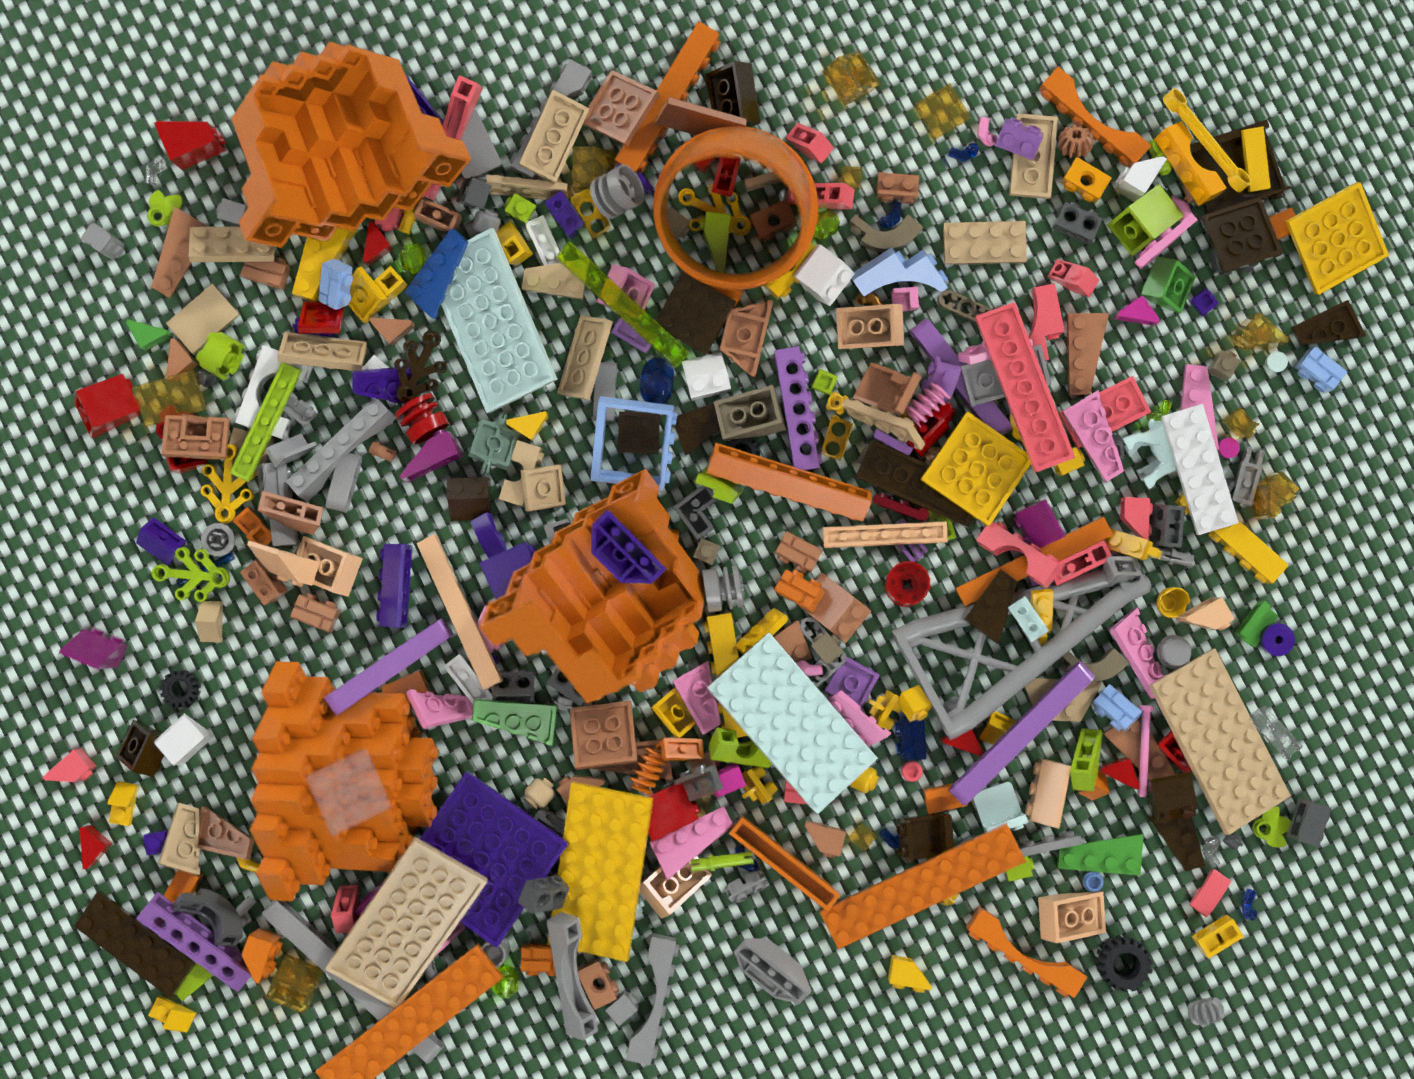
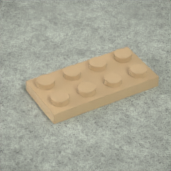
[518,90,589,183]
[1009,113,1058,199]
[943,221,1027,265]
[189,227,275,262]
[557,315,613,400]
[278,332,367,372]

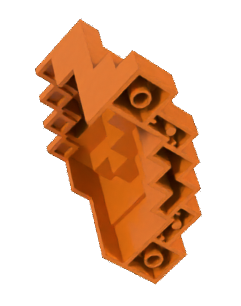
[231,42,471,248]
[479,469,706,703]
[250,661,438,901]

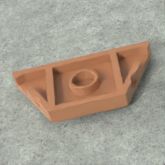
[720,300,773,378]

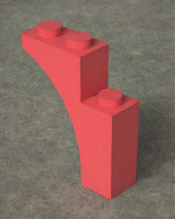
[1028,284,1065,362]

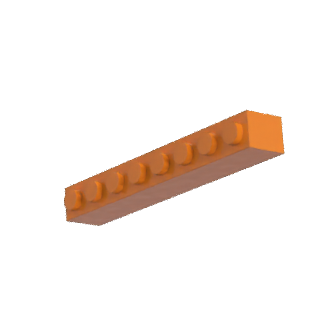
[615,21,721,175]
[707,443,872,521]

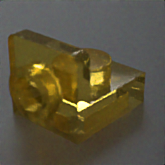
[1223,407,1259,439]

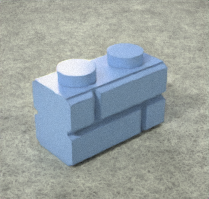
[319,259,353,309]
[1294,346,1347,393]
[1093,684,1142,732]

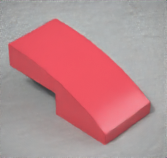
[1189,869,1231,917]

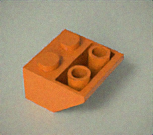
[242,928,283,984]

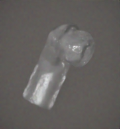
[1202,836,1221,868]

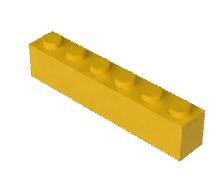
[1175,492,1289,584]
[704,613,748,738]

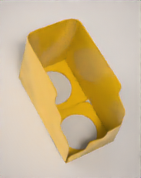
[571,189,611,239]
[821,415,854,460]

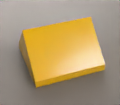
[651,687,696,738]

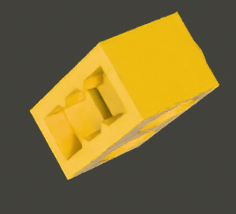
[1191,915,1244,959]

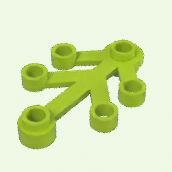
[152,547,230,602]

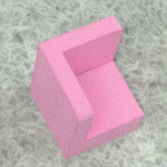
[891,287,919,312]

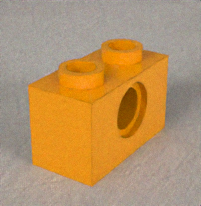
[1060,157,1112,203]

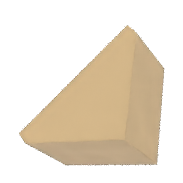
[195,601,223,642]

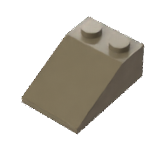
[714,385,786,441]

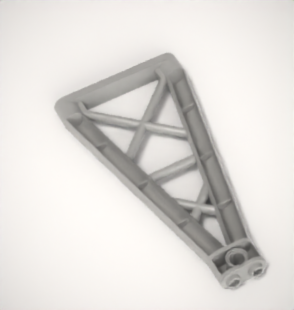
[891,558,1151,740]

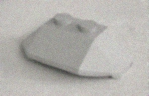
[734,938,811,1005]

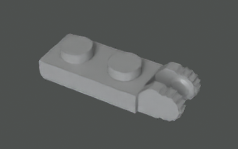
[1231,446,1264,506]

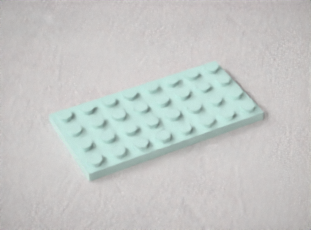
[424,228,558,413]
[707,633,878,814]

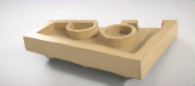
[158,803,200,875]

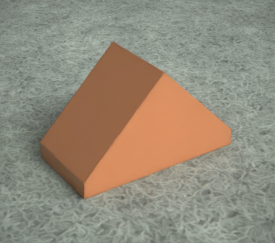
[370,317,415,346]
[166,338,199,382]

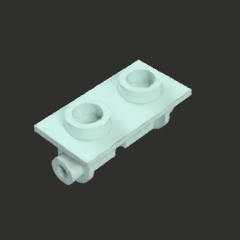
[1008,596,1049,642]

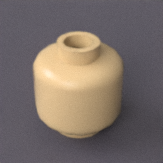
[524,778,555,809]

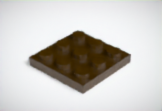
[1201,197,1283,274]
[653,271,737,355]

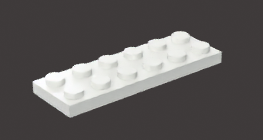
[1161,404,1239,535]

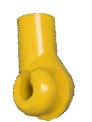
[236,857,260,873]

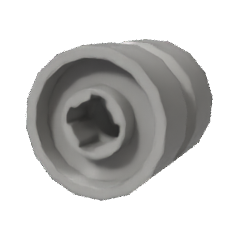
[481,937,510,967]

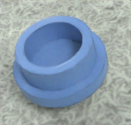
[1082,871,1104,892]

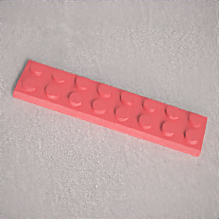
[975,302,1075,473]

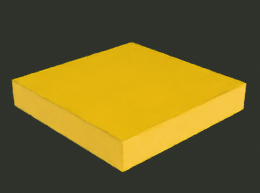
[348,266,387,324]

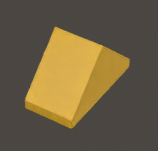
[506,411,548,441]

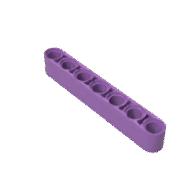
[909,318,1013,436]
[324,618,454,715]

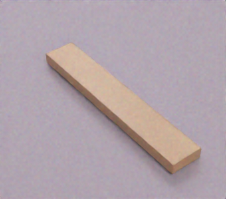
[823,521,948,548]

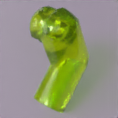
[1147,400,1172,422]

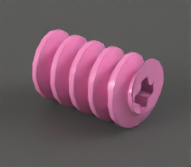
[906,382,951,428]

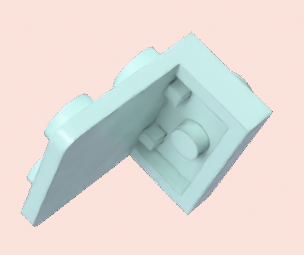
[973,782,1028,833]

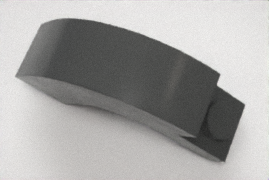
[173,888,243,947]

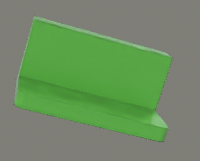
[1234,601,1278,647]

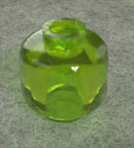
[813,210,840,240]
[399,243,427,274]
[492,965,519,999]

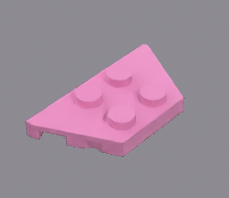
[1135,214,1198,269]

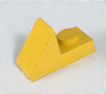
[107,781,139,826]
[148,995,197,1033]

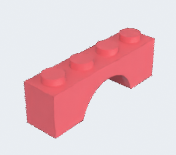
[976,521,1061,589]

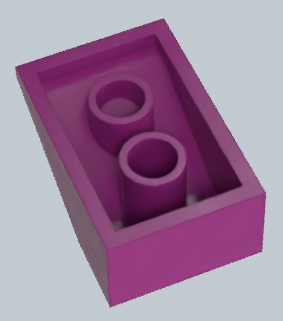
[400,429,464,482]
[1013,499,1066,548]
[59,627,128,669]

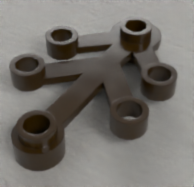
[394,331,447,403]

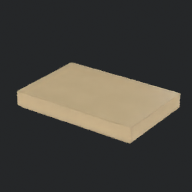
[166,284,240,355]

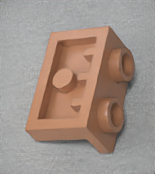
[876,172,919,204]

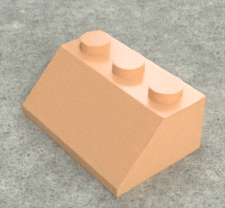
[1025,758,1071,828]

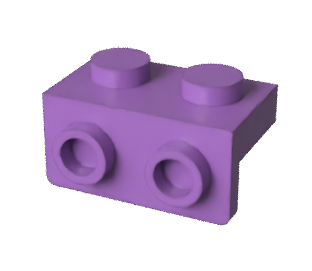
[995,118,1043,160]
[922,356,961,403]

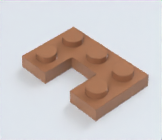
[161,415,230,460]

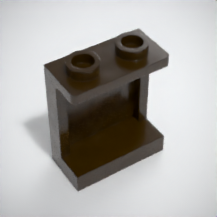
[896,813,954,862]

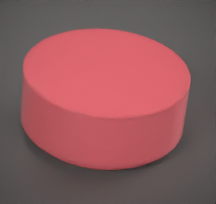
[901,761,923,782]

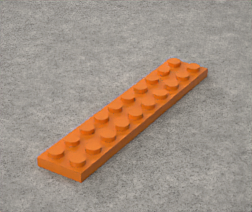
[820,823,1026,949]
[315,944,504,1079]

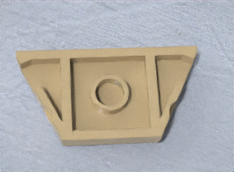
[1025,678,1101,722]

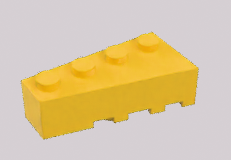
[292,228,357,302]

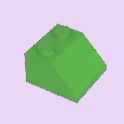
[1141,257,1196,314]

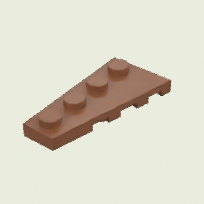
[1067,313,1109,396]

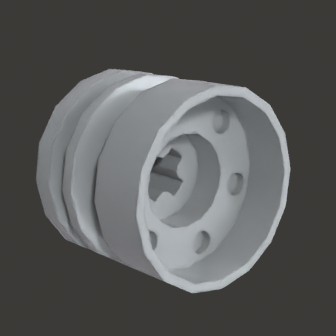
[590,165,645,219]
[702,565,745,613]

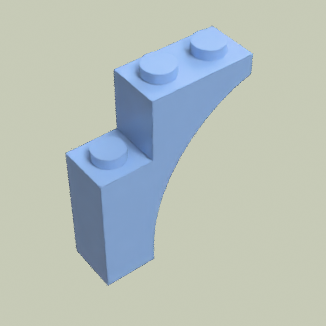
[852,247,948,296]

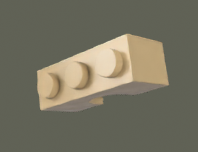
[499,440,544,507]

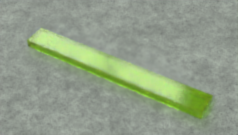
[555,241,690,368]

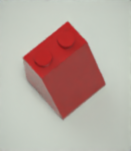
[154,121,227,170]
[74,374,142,439]
[644,782,701,842]

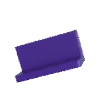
[136,517,186,566]

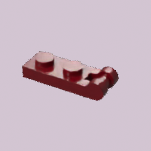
[871,492,929,521]

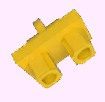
[868,690,902,730]
[741,767,778,804]

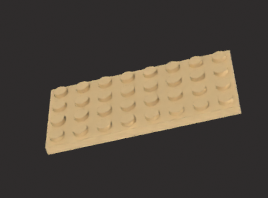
[1149,649,1291,835]
[325,837,488,1008]

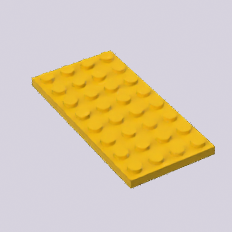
[548,782,653,962]

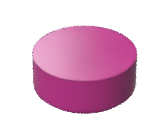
[1217,438,1240,459]

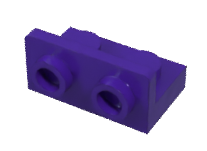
[544,191,584,239]

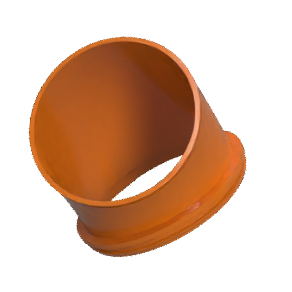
[653,126,818,290]

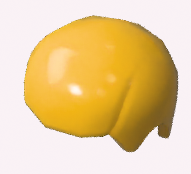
[1156,587,1190,618]

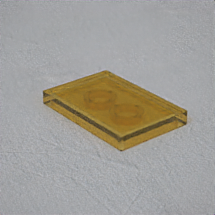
[132,369,207,427]

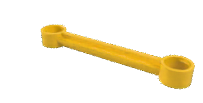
[1163,88,1251,192]

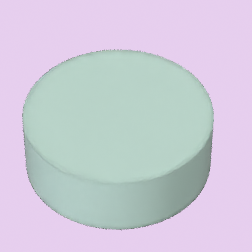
[1265,351,1288,373]

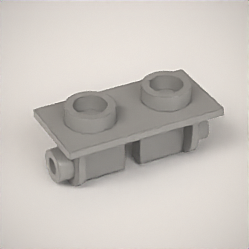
[284,393,317,427]
[724,869,769,903]

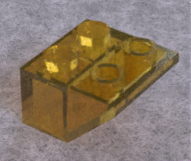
[1255,471,1300,520]
[265,954,324,1014]

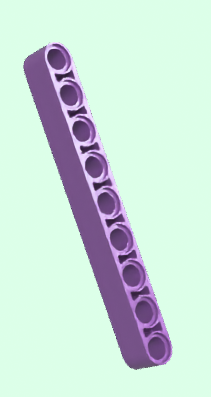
[949,661,1095,806]

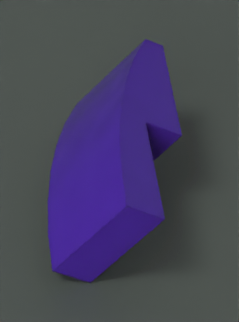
[471,513,507,558]

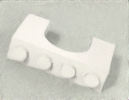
[235,345,313,440]

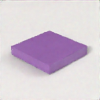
[824,657,880,709]

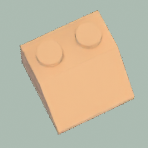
[1176,597,1235,631]

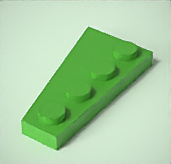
[472,699,557,746]
[1057,833,1144,876]

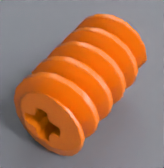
[630,747,667,795]

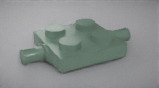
[468,413,519,476]

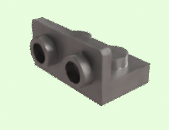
[674,764,723,801]

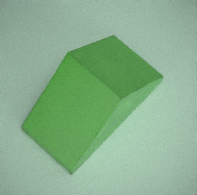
[126,319,173,351]

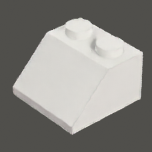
[1115,156,1167,202]
[794,244,855,306]
[682,352,731,401]

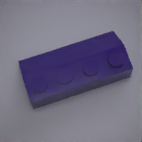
[376,544,412,628]

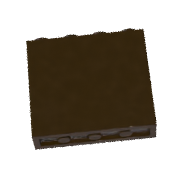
[1190,119,1291,214]

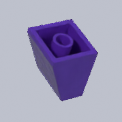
[480,542,537,599]

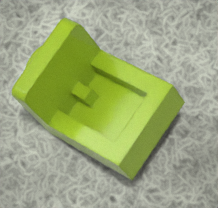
[504,193,536,224]

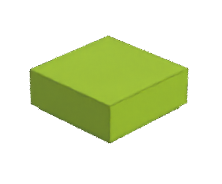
[811,369,838,396]

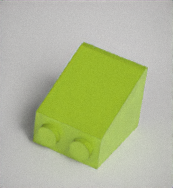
[1107,184,1184,256]

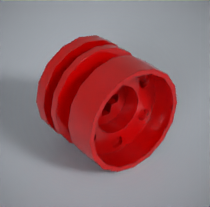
[395,393,450,445]
[885,561,930,607]

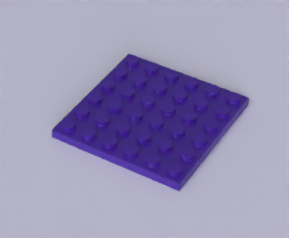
[420,771,569,948]

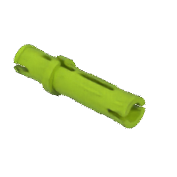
[691,851,754,873]

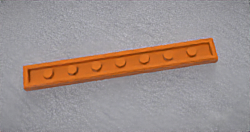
[955,517,1113,607]

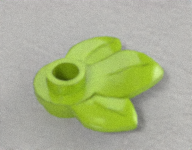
[147,190,182,227]
[1252,806,1291,848]

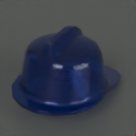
[640,357,674,404]

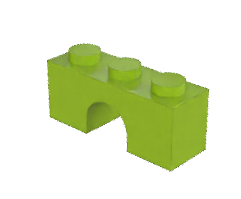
[708,728,771,768]

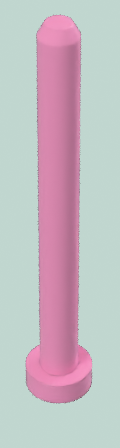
[1138,705,1154,797]

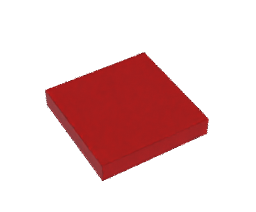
[297,302,345,333]

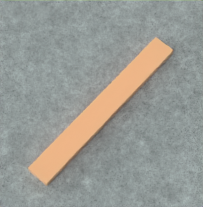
[417,534,503,690]

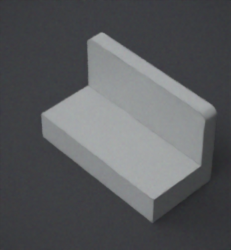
[265,433,317,468]

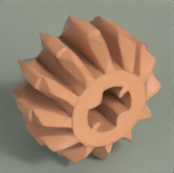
[1058,125,1093,159]

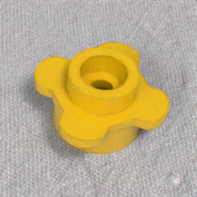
[826,392,849,415]

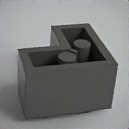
[673,485,719,541]

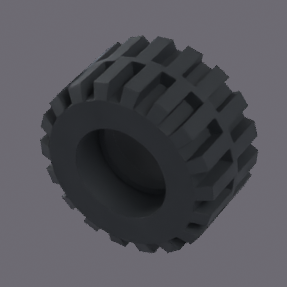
[1095,935,1153,992]

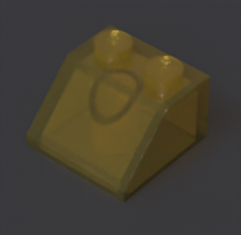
[822,51,881,105]
[573,146,615,193]
[1231,312,1290,350]

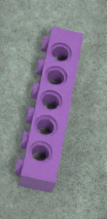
[774,346,822,471]
[136,892,251,992]

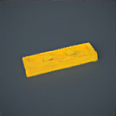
[1241,126,1271,192]

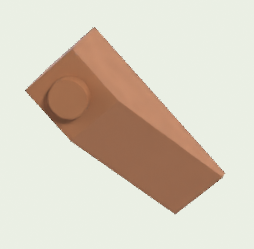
[257,491,323,535]

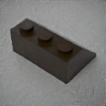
[706,61,761,127]

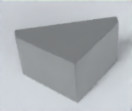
[1103,556,1141,585]

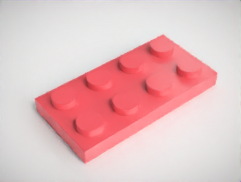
[1059,376,1151,449]

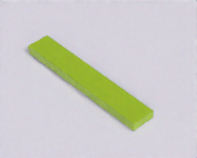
[230,362,302,482]

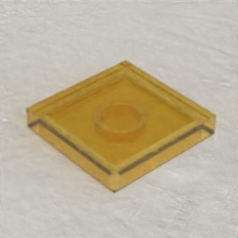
[915,83,971,140]

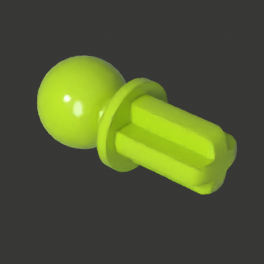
[1148,140,1172,175]

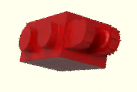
[906,402,956,457]

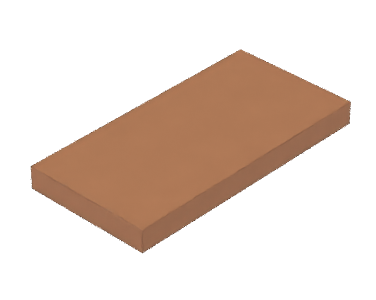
[655,97,747,135]

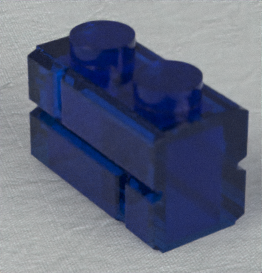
[895,717,926,760]

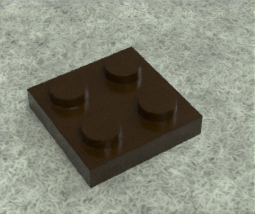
[618,411,660,454]

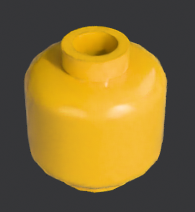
[850,766,879,793]

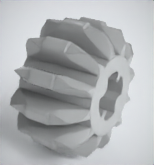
[1187,997,1225,1026]

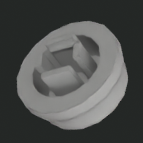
[201,523,235,557]
[1157,635,1191,669]

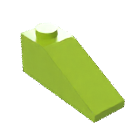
[700,211,731,273]
[1070,728,1103,792]

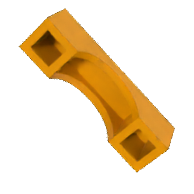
[1154,121,1227,206]

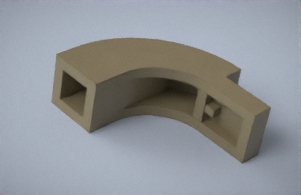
[849,215,924,253]
[1058,648,1129,681]

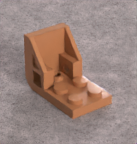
[852,362,922,417]

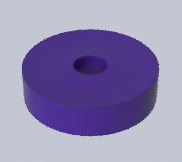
[1260,623,1295,656]

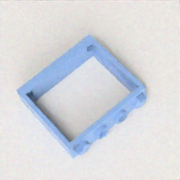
[590,396,677,490]

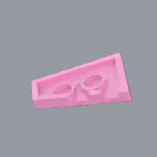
[672,661,721,735]
[406,689,473,729]
[827,690,891,747]

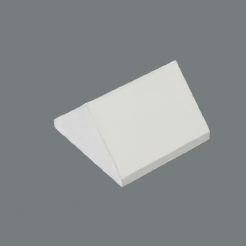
[154,713,214,766]

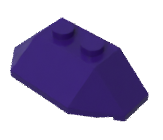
[591,509,666,584]

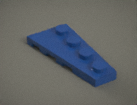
[405,229,469,319]

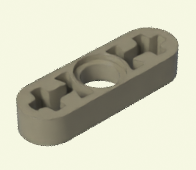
[938,290,992,324]

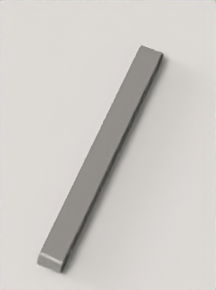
[262,900,444,1063]

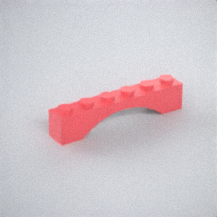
[423,75,483,201]

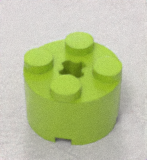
[196,332,245,380]

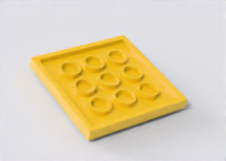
[1285,182,1389,295]
[920,411,1031,526]

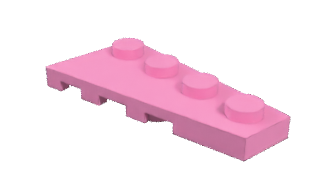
[1180,364,1219,450]
[1062,391,1124,482]
[1109,607,1164,699]
[650,806,733,881]

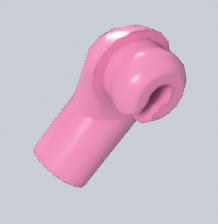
[977,117,997,146]
[1171,195,1193,222]
[797,660,823,676]

